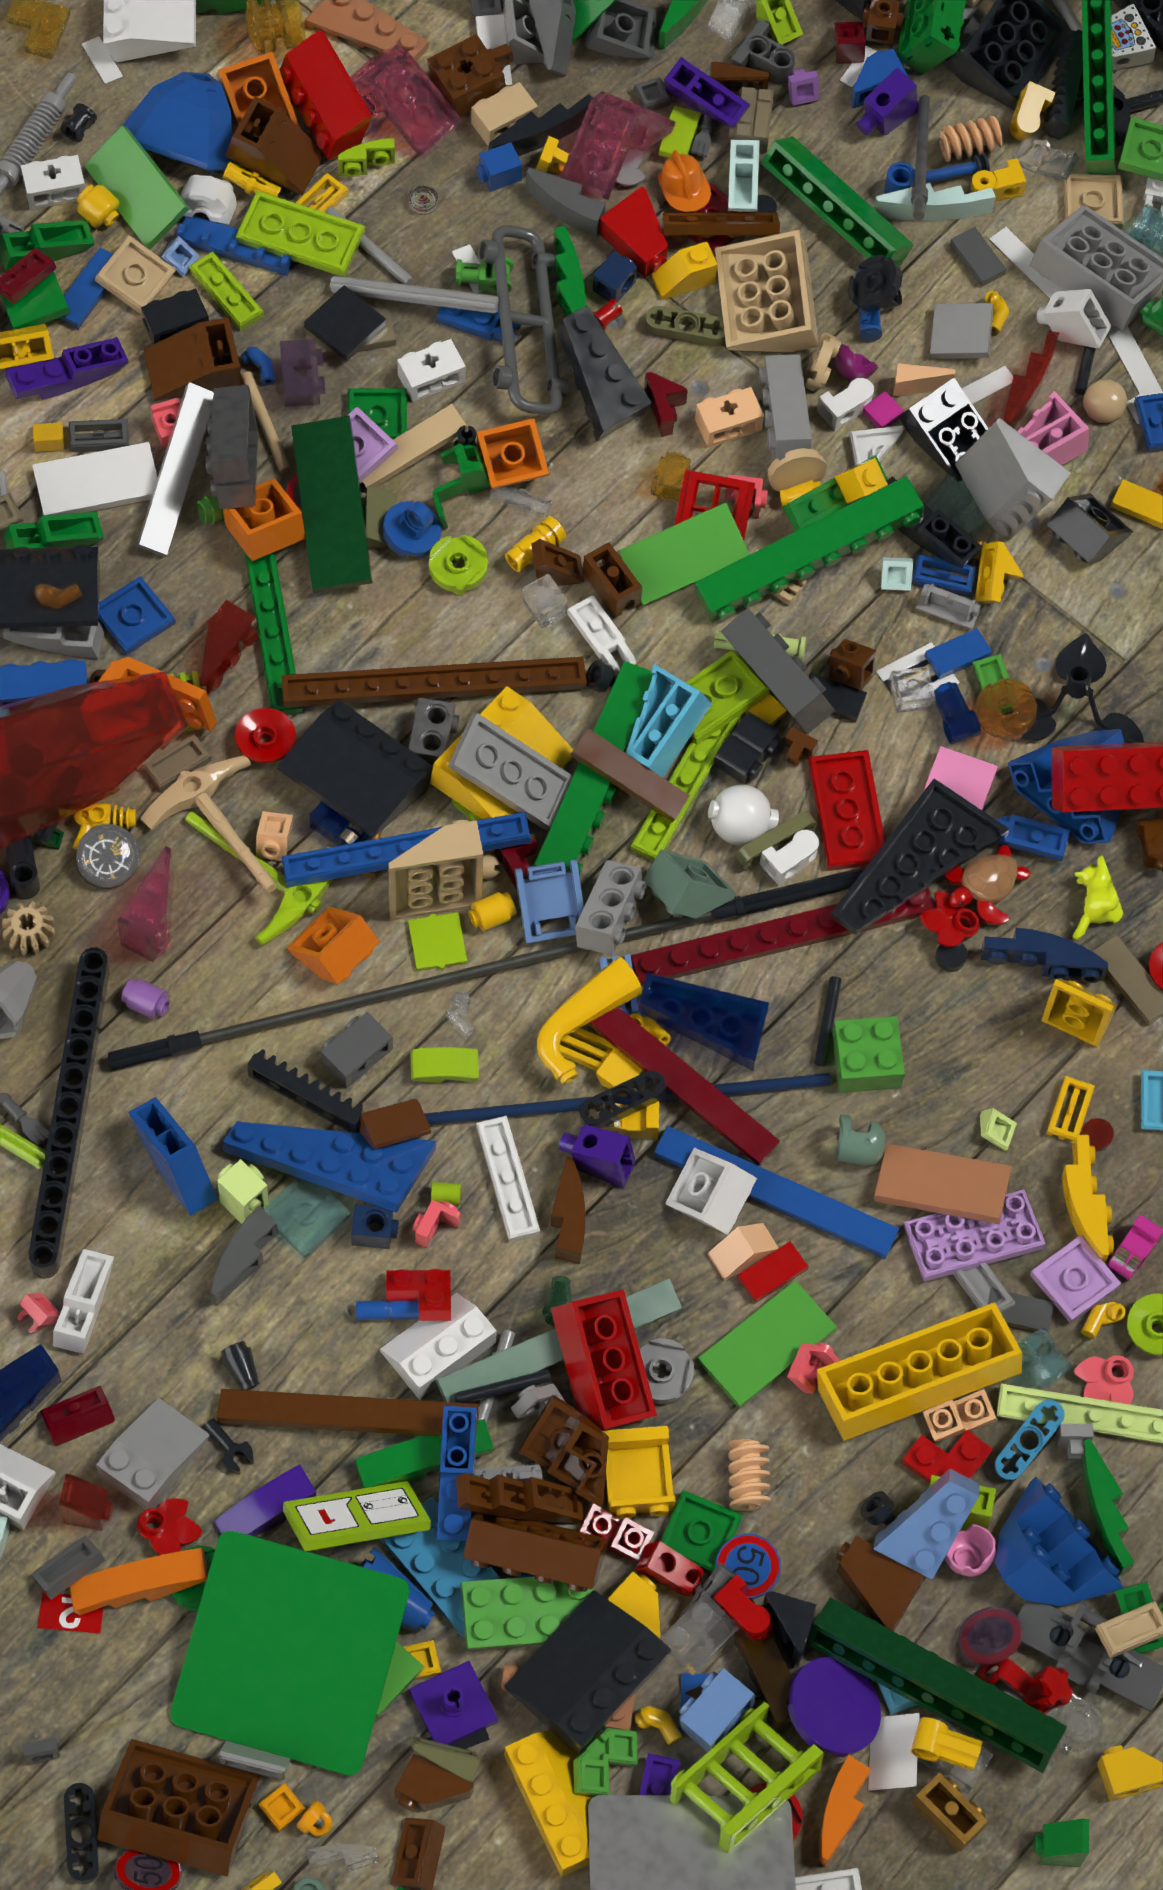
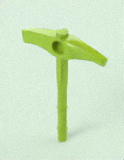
[185,811,333,946]

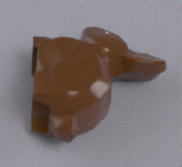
[1136,810,1163,872]

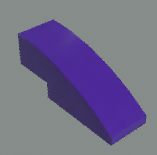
[214,1464,316,1537]

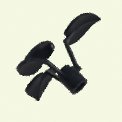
[1001,633,1144,743]

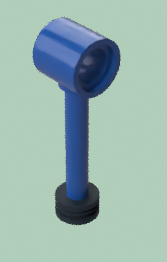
[884,154,990,194]

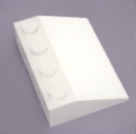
[103,0,196,63]

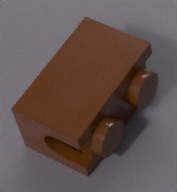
[583,542,642,618]

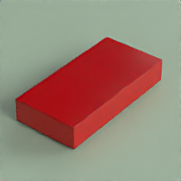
[737,1241,809,1303]

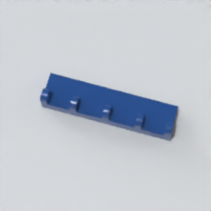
[177,216,293,275]

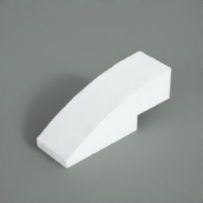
[53,1249,114,1354]

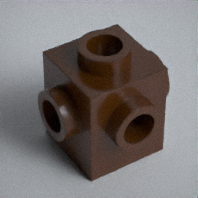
[862,0,904,45]
[827,639,876,690]

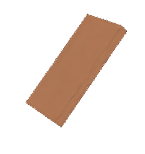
[874,1143,1012,1224]

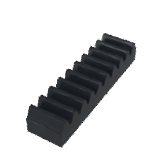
[1042,30,1083,140]
[247,1049,363,1133]

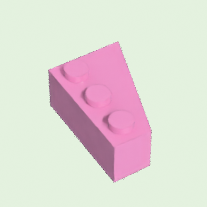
[1017,391,1089,466]

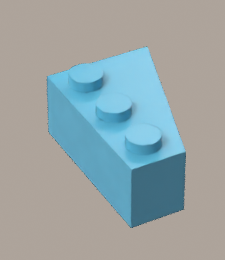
[626,664,712,778]

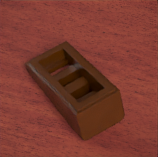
[710,62,769,95]

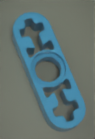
[994,1400,1064,1481]

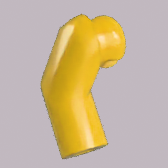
[984,291,1009,335]
[629,1013,671,1046]

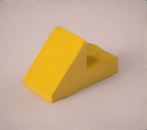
[975,541,1024,605]

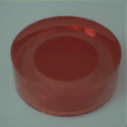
[1081,1118,1114,1151]

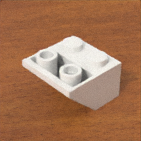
[0,1444,56,1530]

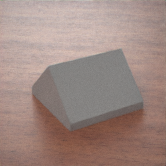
[503,0,544,65]

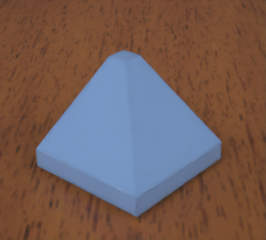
[161,236,200,277]

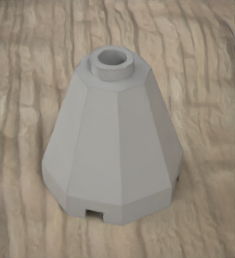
[0,961,37,1039]

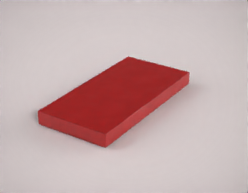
[808,750,885,871]

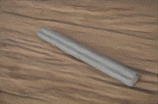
[330,276,499,313]

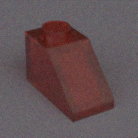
[59,1474,114,1531]

